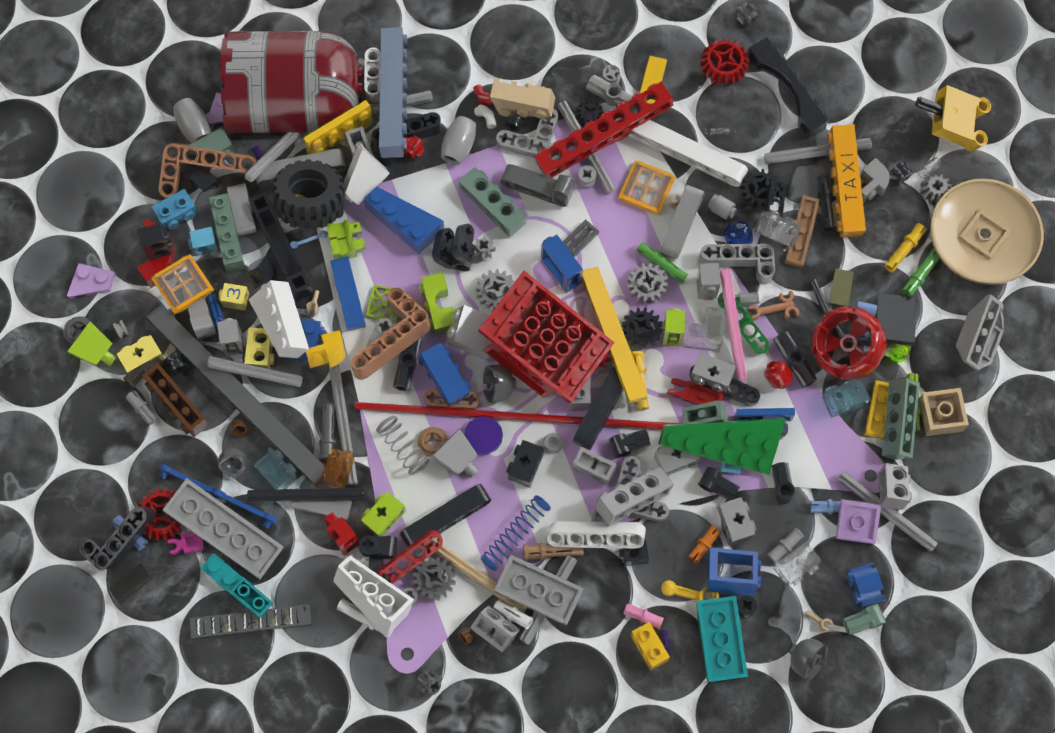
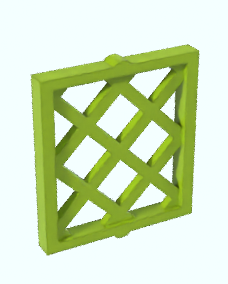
[366,284,404,323]

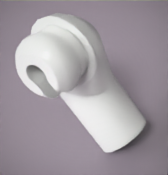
[474,105,496,129]

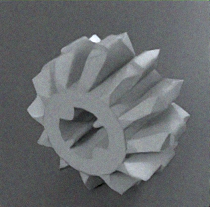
[920,173,952,205]

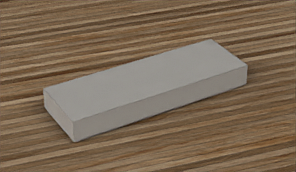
[290,488,353,521]

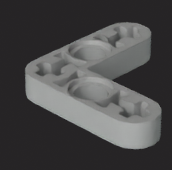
[496,109,558,157]
[617,456,669,522]

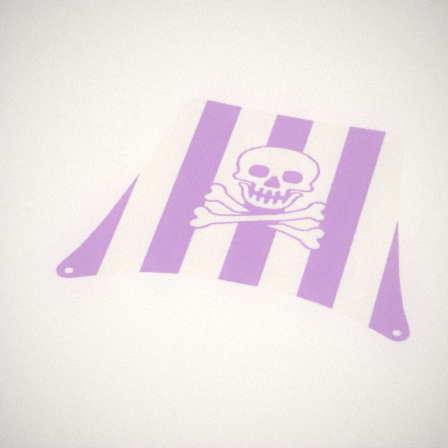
[317,102,884,674]

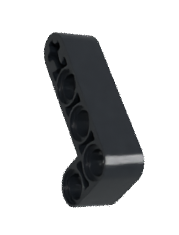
[372,112,442,166]
[79,507,155,570]

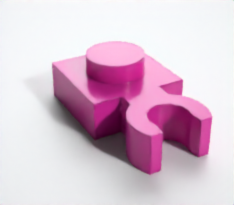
[167,531,205,555]

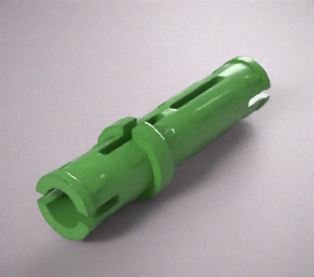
[636,242,688,284]
[901,248,940,297]

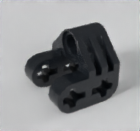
[432,223,475,272]

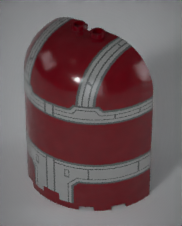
[220,31,363,133]

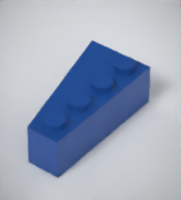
[364,187,444,254]

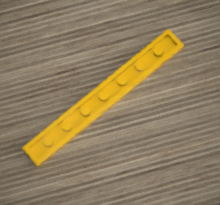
[582,267,648,403]

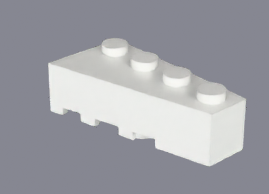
[249,280,309,358]
[333,555,414,637]

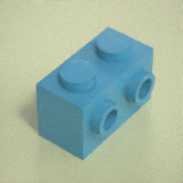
[151,189,198,230]

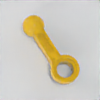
[661,580,719,601]

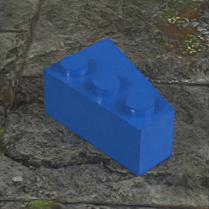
[418,342,471,407]

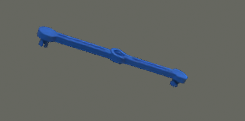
[159,464,278,529]

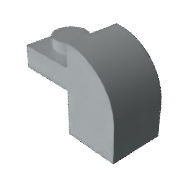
[860,158,889,203]

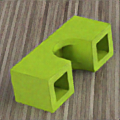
[419,272,454,335]

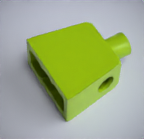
[67,322,117,366]

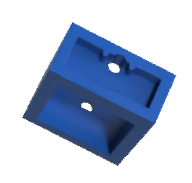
[541,234,583,293]
[707,547,761,596]

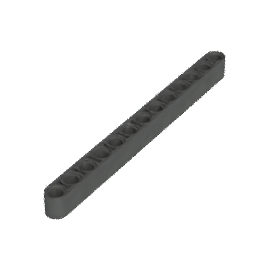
[146,305,328,485]

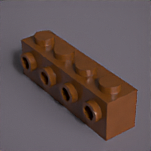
[143,363,209,437]

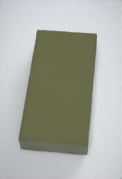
[829,268,854,307]

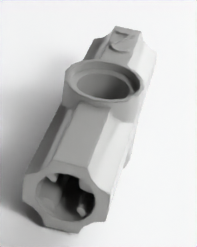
[586,75,638,113]

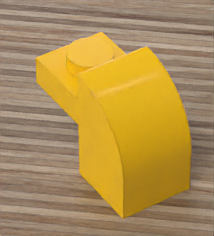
[306,330,346,368]

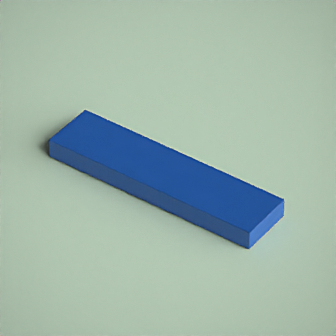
[330,256,366,331]

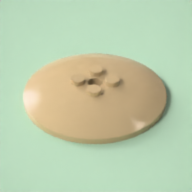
[930,179,1044,285]

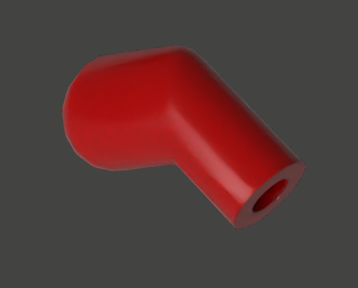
[473,84,494,105]

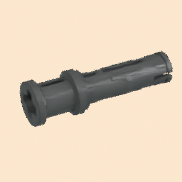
[318,403,336,463]

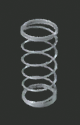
[376,415,430,475]

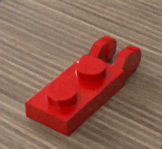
[667,378,724,405]

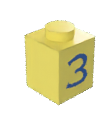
[219,283,249,311]

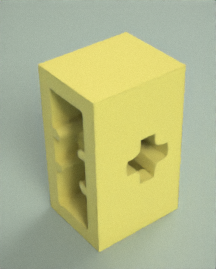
[117,335,164,378]

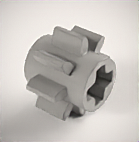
[474,236,496,261]

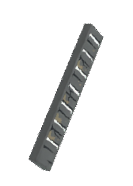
[190,604,312,639]

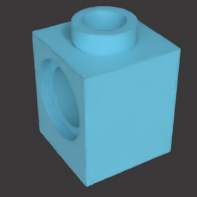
[188,227,218,256]

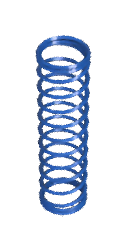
[480,495,551,571]

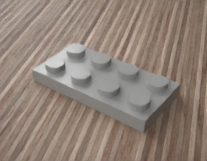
[494,555,584,626]

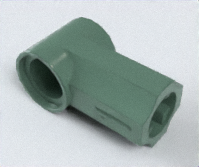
[842,604,886,636]

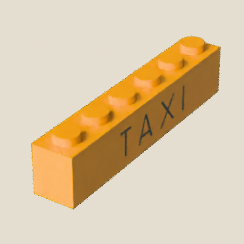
[827,124,866,237]

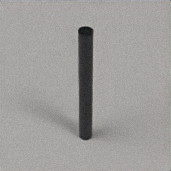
[809,279,842,349]

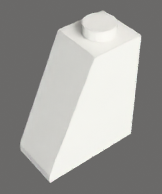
[343,144,390,205]

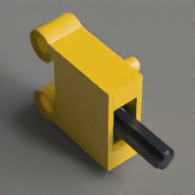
[915,85,991,152]

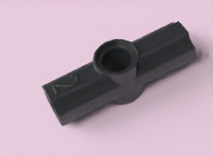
[773,331,817,388]
[393,337,422,392]

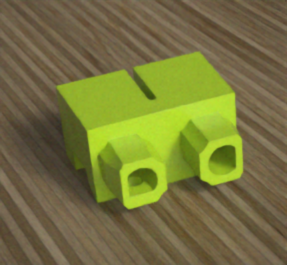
[327,219,366,260]

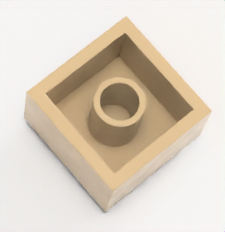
[919,388,969,436]

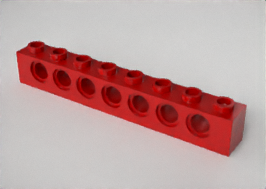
[535,81,674,178]

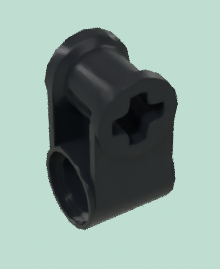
[359,536,397,559]

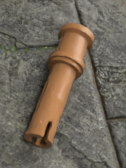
[523,543,584,562]

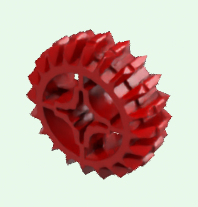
[700,38,749,86]
[138,488,184,541]

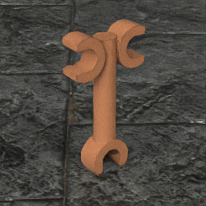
[747,291,799,321]

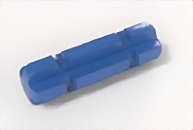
[207,294,224,330]

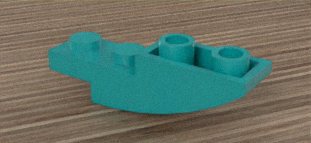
[200,553,273,618]

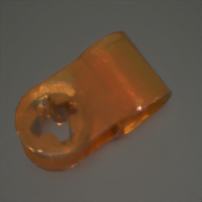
[323,449,354,488]

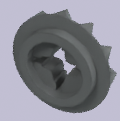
[63,316,93,344]

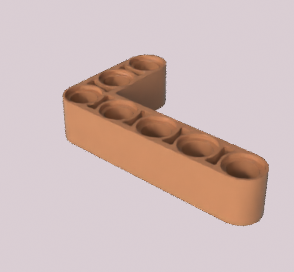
[159,143,257,198]
[350,287,431,380]

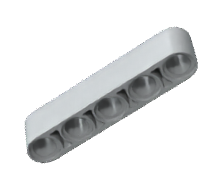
[256,149,347,188]

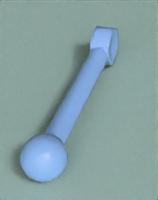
[290,231,327,249]

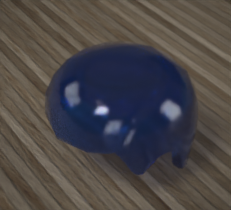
[724,221,753,244]

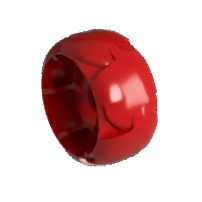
[811,306,887,380]

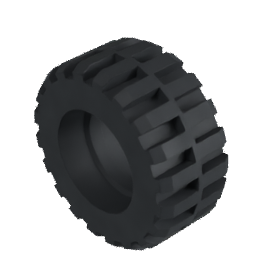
[272,159,345,230]

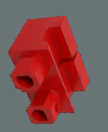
[323,512,359,556]

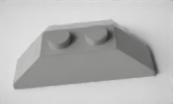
[956,294,1004,370]

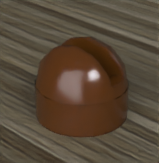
[231,420,247,437]
[458,627,475,645]

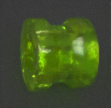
[889,344,911,363]

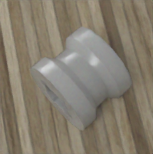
[602,65,621,84]
[578,165,596,188]

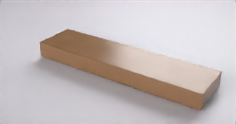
[784,195,820,268]

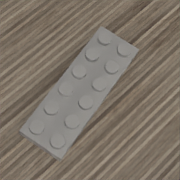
[163,478,284,580]

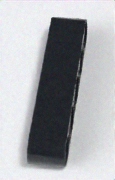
[572,366,623,451]
[399,483,492,549]

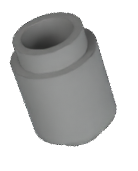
[708,194,737,220]

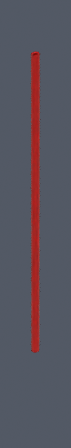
[355,402,682,430]

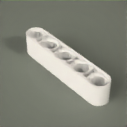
[547,521,646,548]

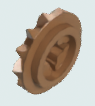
[417,427,448,457]

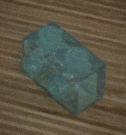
[822,379,870,418]

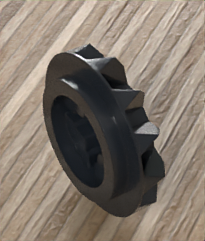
[575,100,604,127]

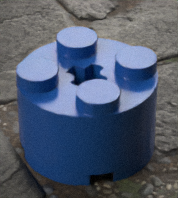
[846,562,886,608]

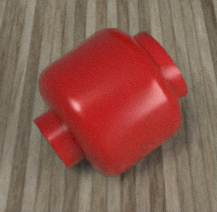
[764,360,793,389]

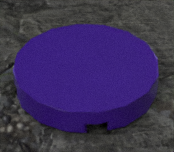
[464,416,503,455]

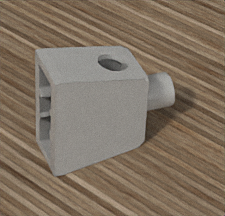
[430,429,479,478]

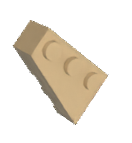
[490,77,555,118]

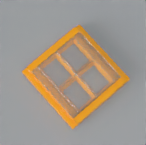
[618,160,676,215]
[151,254,214,314]

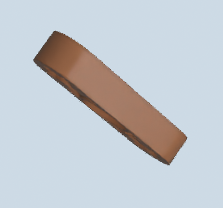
[424,389,480,410]

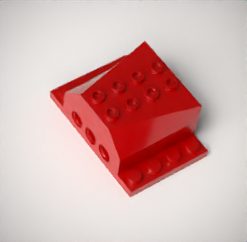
[478,270,615,404]

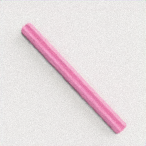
[720,269,747,382]

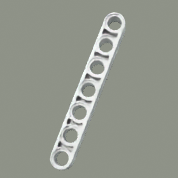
[629,120,748,187]

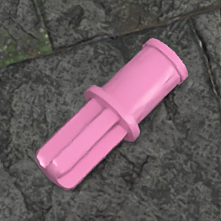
[623,604,664,629]

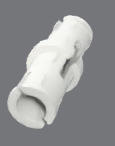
[493,599,533,629]

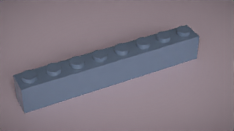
[379,27,408,158]

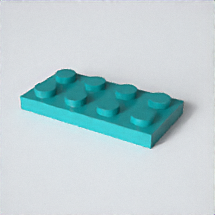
[695,596,748,682]

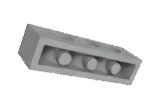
[595,467,674,526]

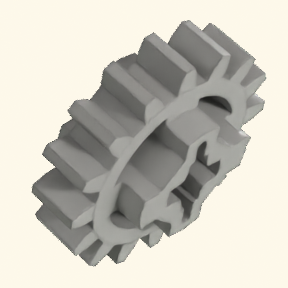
[627,263,668,304]
[476,269,515,309]

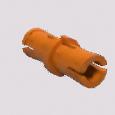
[688,525,722,564]

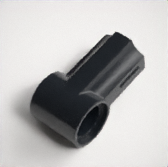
[609,429,651,458]
[771,462,795,504]
[698,467,740,501]

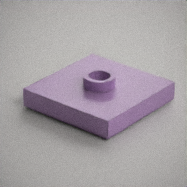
[835,499,881,544]

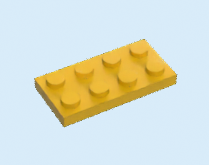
[303,100,373,154]

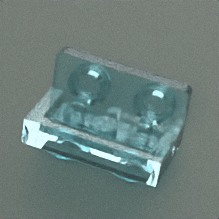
[254,447,297,489]

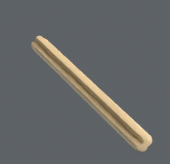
[428,539,527,613]

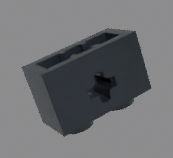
[506,440,545,488]

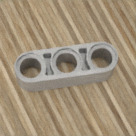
[227,183,257,237]

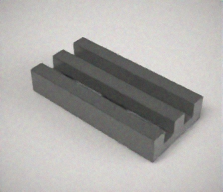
[563,219,599,258]

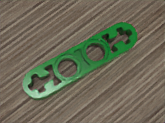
[717,292,769,354]

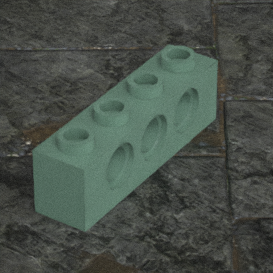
[459,167,526,238]
[209,193,246,273]
[882,378,920,460]

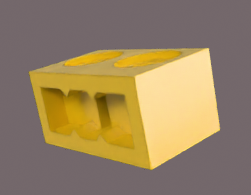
[631,622,670,671]

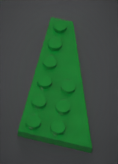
[658,418,786,475]

